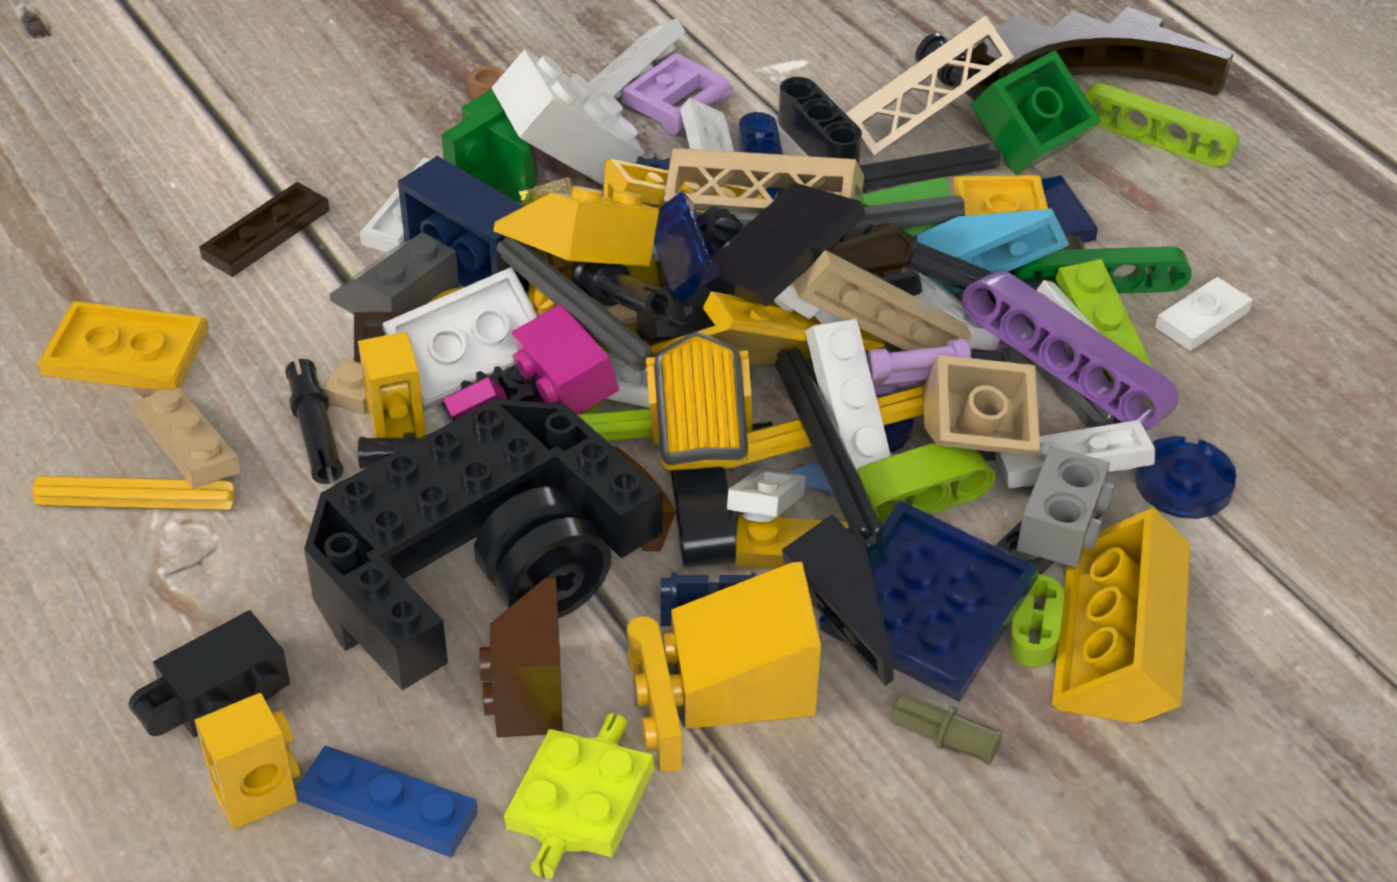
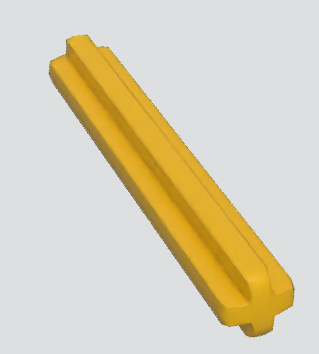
[32,476,236,510]

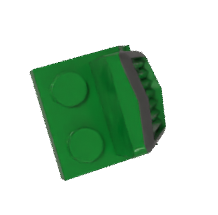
[441,89,537,205]

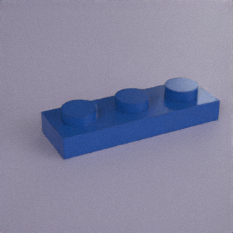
[296,745,478,858]

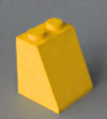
[662,562,821,729]

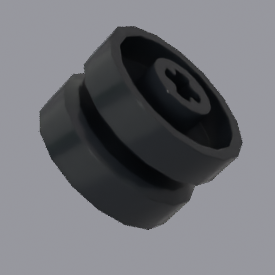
[474,487,611,619]

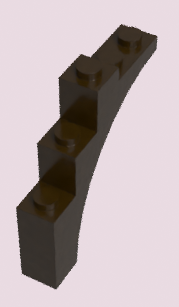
[967,7,1234,95]

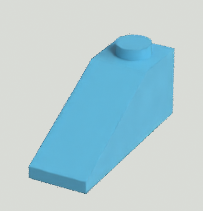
[916,209,1070,295]

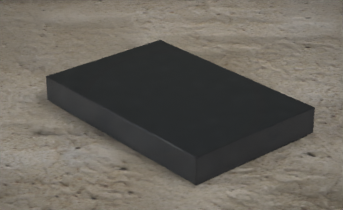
[696,182,866,306]

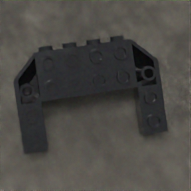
[304,399,663,691]

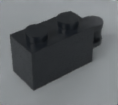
[128,610,290,738]

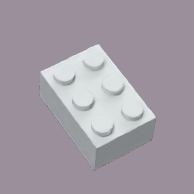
[492,49,645,186]

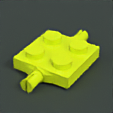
[504,713,655,879]

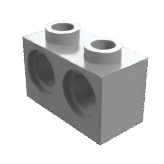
[1017,446,1115,568]

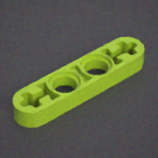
[1084,83,1239,167]

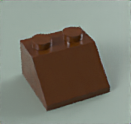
[479,578,563,737]

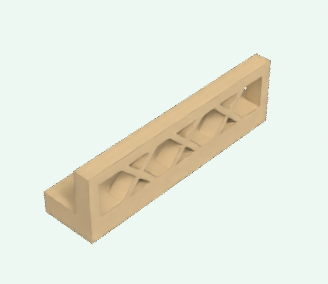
[846,15,1015,156]
[664,148,864,213]
[793,250,972,351]

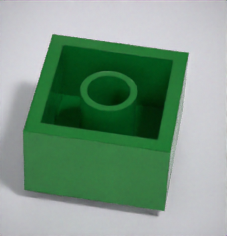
[970,50,1101,175]

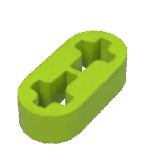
[1009,574,1065,667]

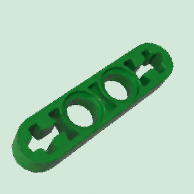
[1013,246,1192,294]

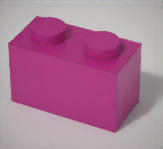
[511,304,619,414]

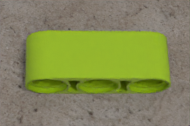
[856,442,996,527]

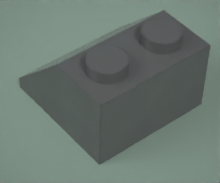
[329,232,459,315]

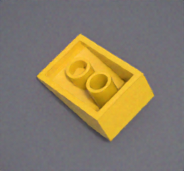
[494,186,659,266]

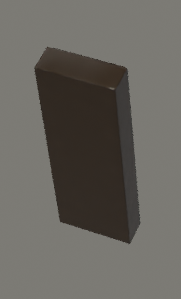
[199,182,330,277]

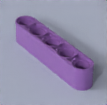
[962,271,1179,430]

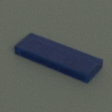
[654,190,721,302]

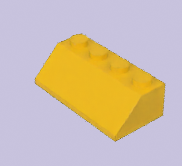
[1052,507,1190,723]

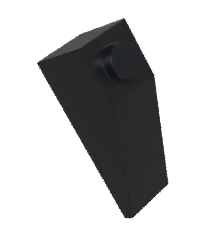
[782,514,894,686]

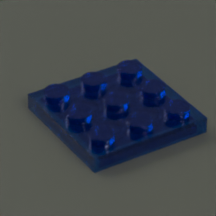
[818,500,1039,702]

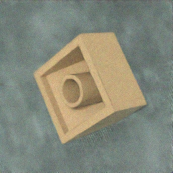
[923,355,1040,456]

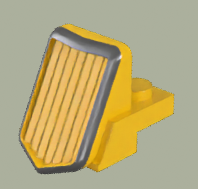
[646,331,753,470]

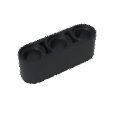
[778,77,862,164]
[671,467,736,567]

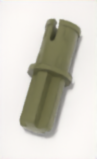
[890,693,1003,765]

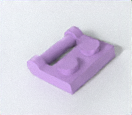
[622,53,732,135]
[867,339,971,397]

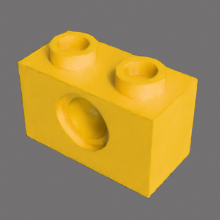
[358,331,426,438]
[195,693,300,830]

